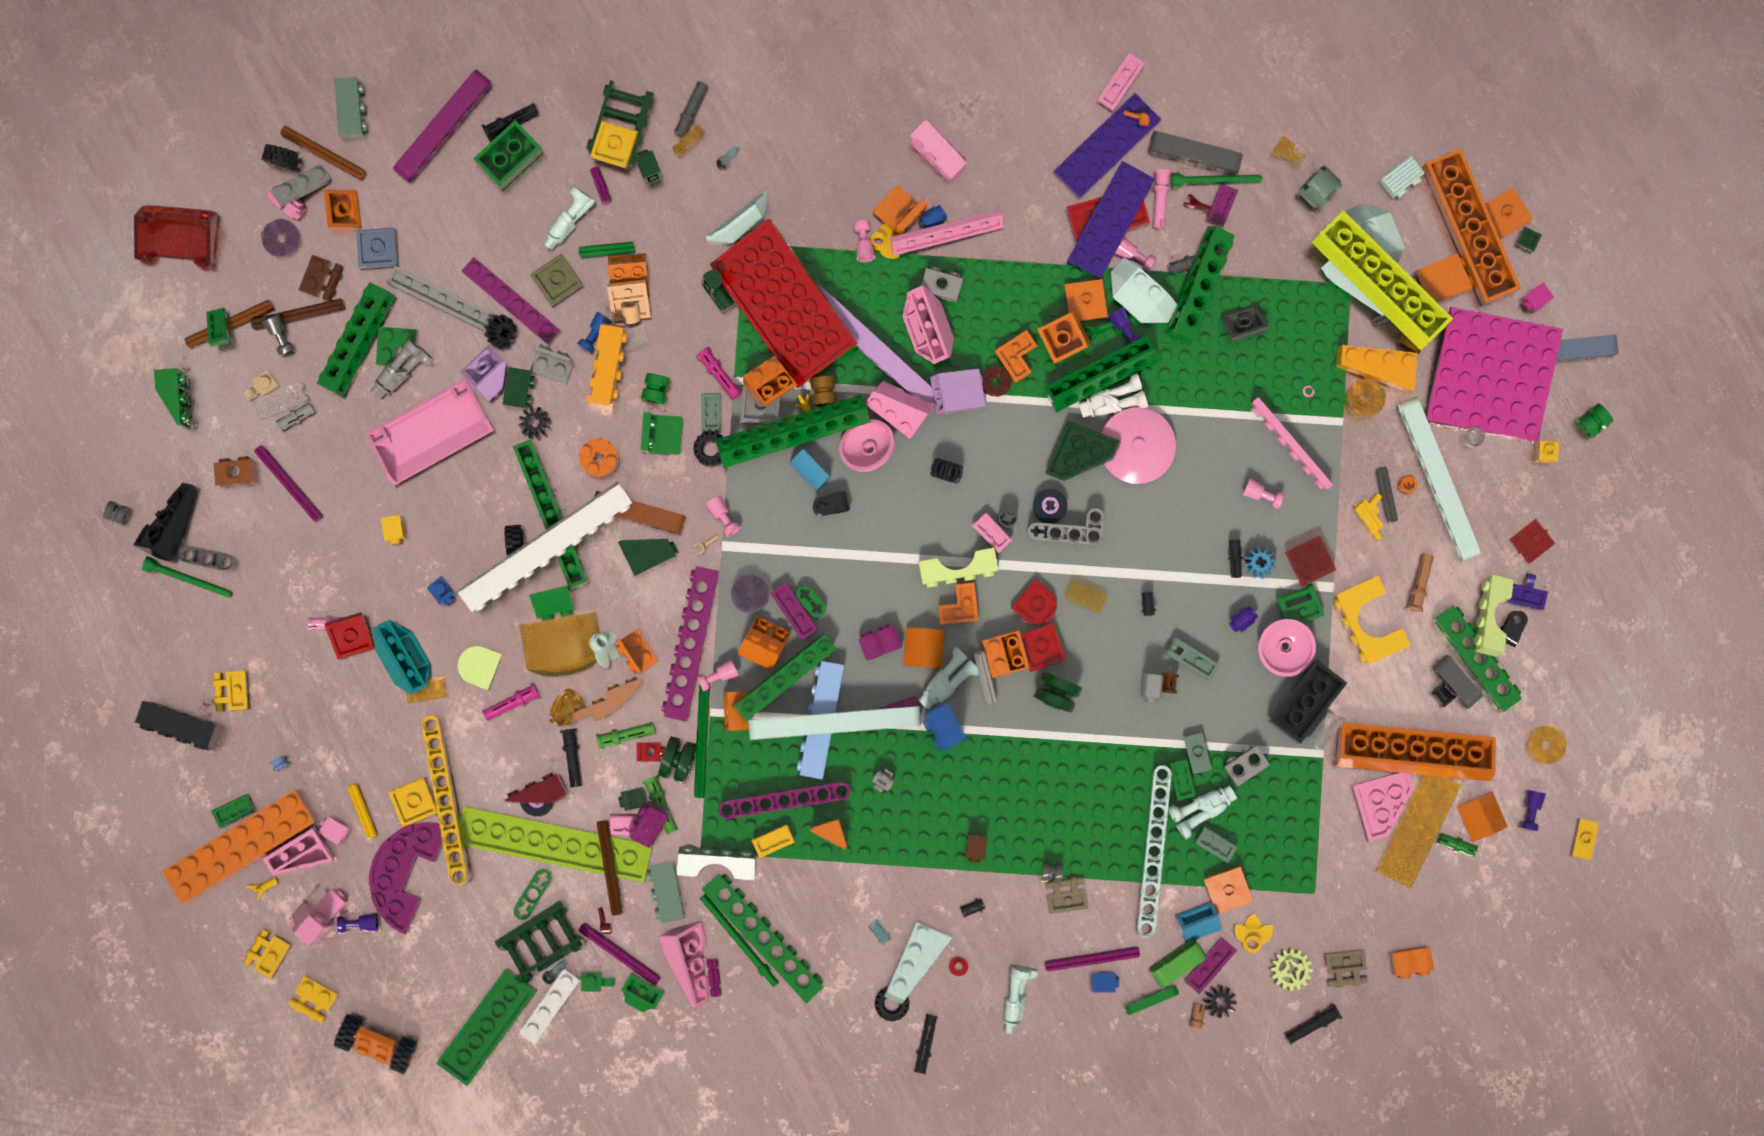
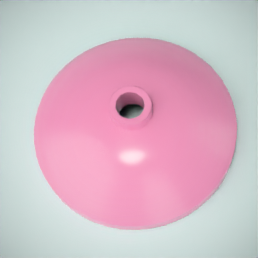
[839,419,895,472]
[1258,619,1316,677]

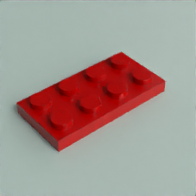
[1066,197,1150,243]

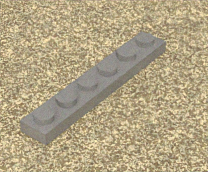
[386,266,496,331]

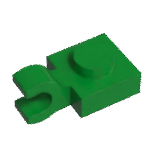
[581,972,615,992]

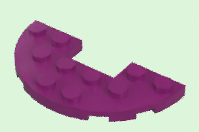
[369,822,443,935]

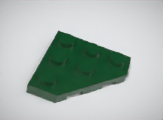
[1045,421,1121,481]

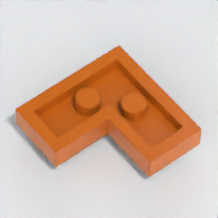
[994,330,1037,383]
[938,583,979,625]

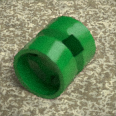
[641,373,670,405]
[1577,403,1614,439]

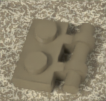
[1045,875,1088,914]
[1325,950,1368,988]

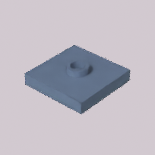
[356,227,398,269]

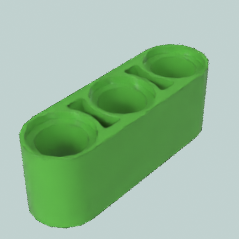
[1150,939,1207,987]

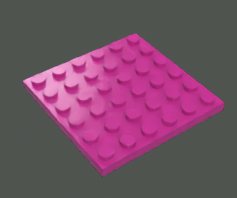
[1426,307,1563,441]

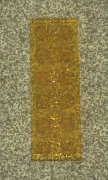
[1376,775,1461,889]

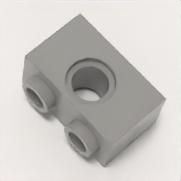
[921,267,963,303]

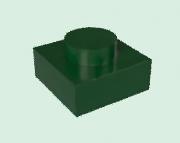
[1516,227,1542,253]

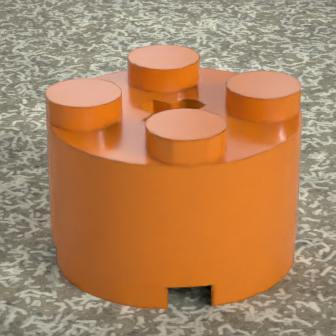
[579,438,619,479]

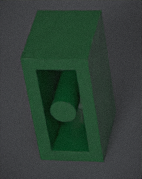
[635,149,663,185]
[502,367,536,410]

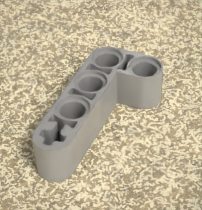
[1027,508,1104,546]

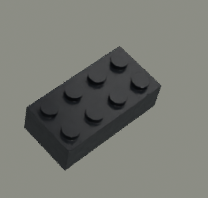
[1268,659,1347,744]
[135,700,223,750]

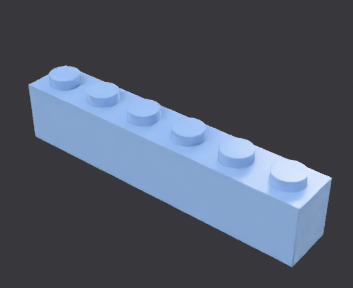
[797,661,844,779]

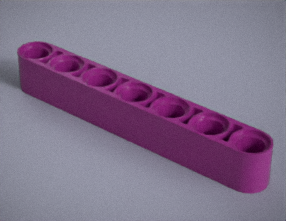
[393,69,492,182]
[718,782,850,819]

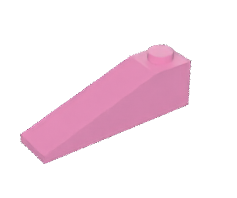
[659,922,709,1009]

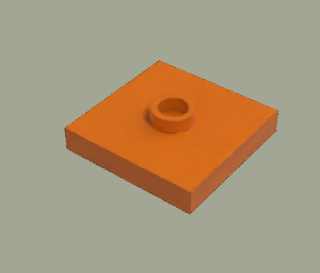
[1485,187,1533,239]
[1064,279,1108,321]
[1204,865,1253,914]

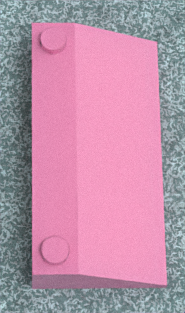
[365,378,494,486]

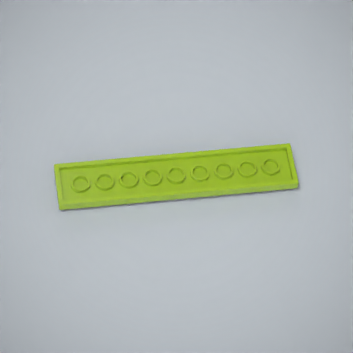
[456,806,652,883]

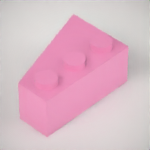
[910,120,967,182]
[865,381,937,439]
[263,825,335,875]
[289,901,333,946]

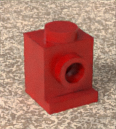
[636,742,665,762]

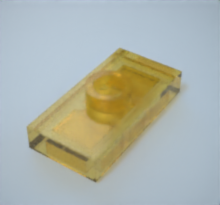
[1065,580,1108,614]
[406,678,447,703]

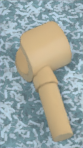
[693,534,719,554]

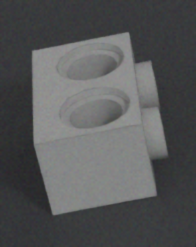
[1223,745,1270,786]

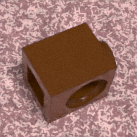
[965,834,987,863]

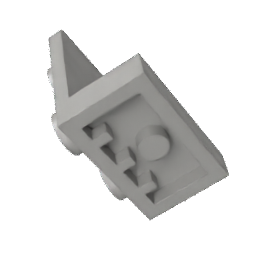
[530,344,574,384]

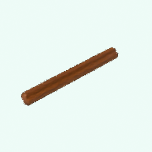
[280,126,366,179]
[184,300,274,348]

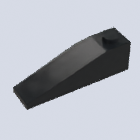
[133,483,195,562]

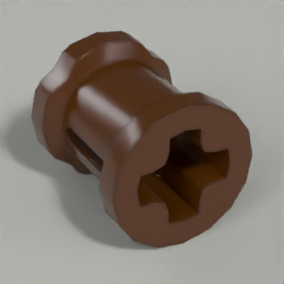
[1162,673,1179,694]

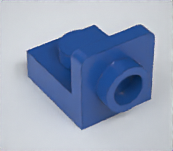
[427,576,456,606]

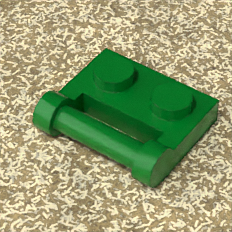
[1276,583,1324,623]

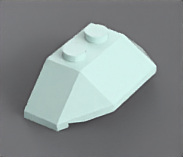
[705,190,768,246]
[1347,203,1405,263]
[1111,258,1177,323]

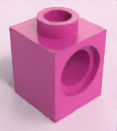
[1521,282,1554,313]

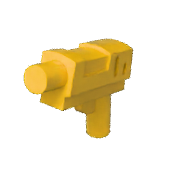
[1354,493,1384,541]

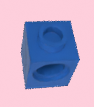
[1091,972,1119,993]

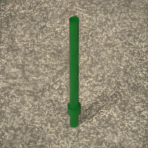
[699,894,779,988]

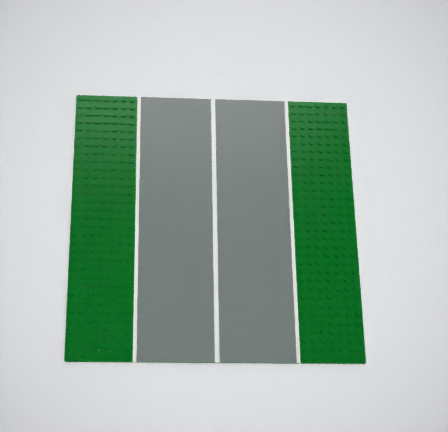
[701,246,1351,894]

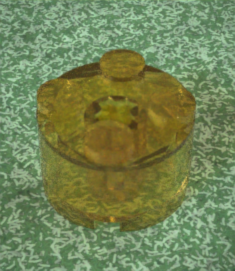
[1344,378,1386,419]

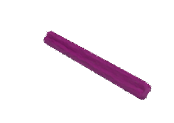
[254,445,322,522]
[578,923,660,985]
[1045,947,1140,972]

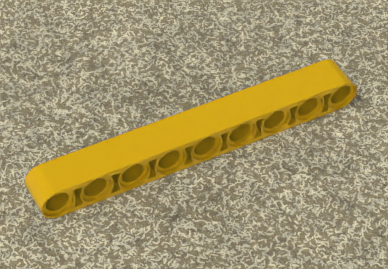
[422,715,469,885]

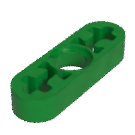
[513,869,552,920]
[1124,985,1180,1015]

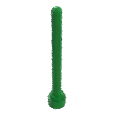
[1171,173,1262,188]
[142,556,232,597]

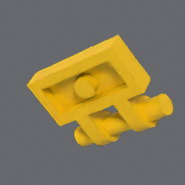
[212,671,249,712]
[243,929,291,979]
[288,976,339,1023]

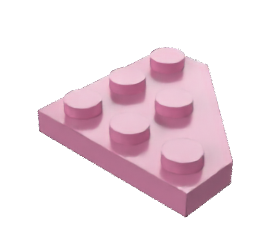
[1352,773,1414,842]

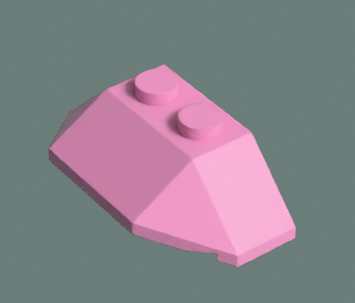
[903,285,954,364]

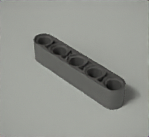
[1148,131,1243,174]

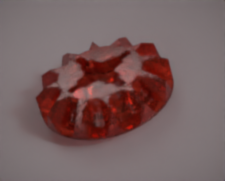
[982,366,1011,397]

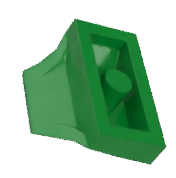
[621,973,664,1013]

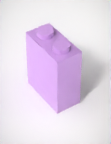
[930,369,986,415]

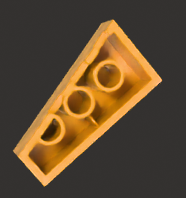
[587,323,628,406]
[1335,345,1417,393]

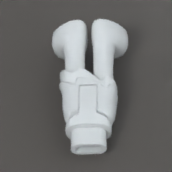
[1078,373,1148,418]

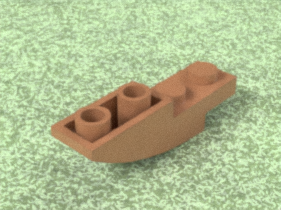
[571,677,643,721]

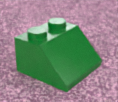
[529,585,576,621]

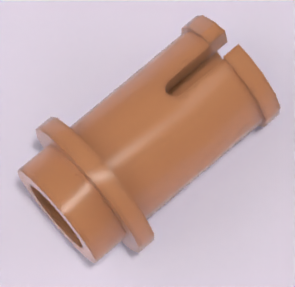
[1189,1003,1206,1029]

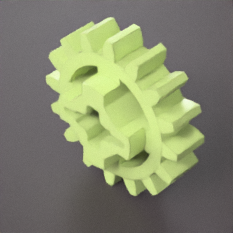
[1270,948,1313,991]

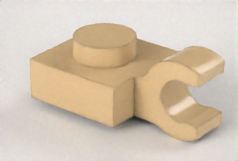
[243,370,279,401]

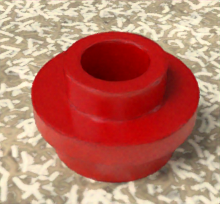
[949,957,968,976]

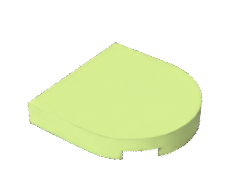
[458,646,502,690]

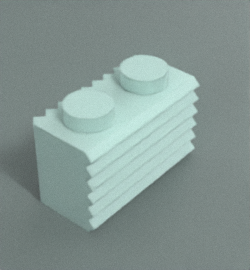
[1379,155,1425,199]

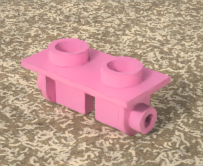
[267,185,308,220]

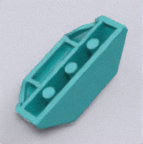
[373,619,431,695]

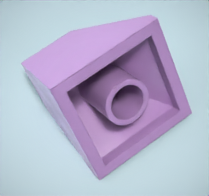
[460,346,506,401]

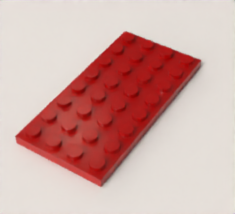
[709,219,858,388]

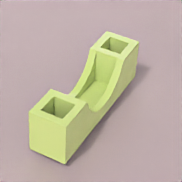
[918,548,998,588]
[1474,574,1514,657]

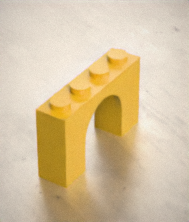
[1333,576,1411,665]

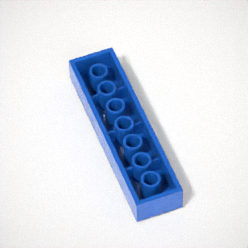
[923,703,967,752]

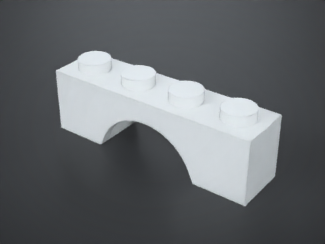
[519,968,581,1044]

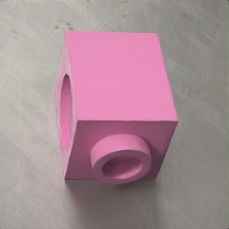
[318,816,351,845]
[316,889,348,920]

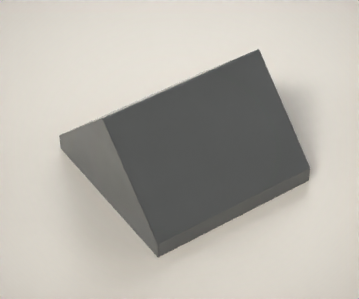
[1220,304,1269,344]

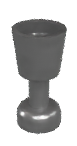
[261,313,294,355]

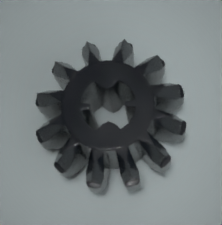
[484,314,517,347]
[518,406,551,439]
[930,458,963,483]
[1204,985,1237,1019]

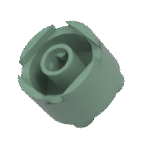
[1298,164,1342,208]

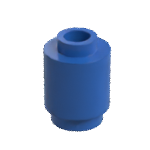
[918,205,948,229]

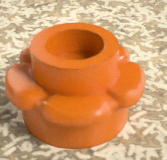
[1399,475,1417,494]

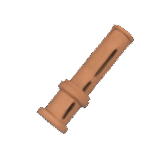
[1406,553,1434,613]

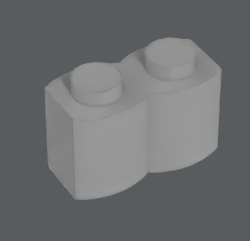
[1141,674,1164,703]

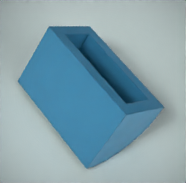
[790,449,830,492]
[1176,902,1222,943]

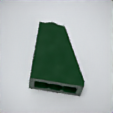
[618,539,678,577]

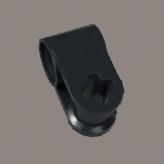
[813,491,851,516]
[1500,611,1528,648]

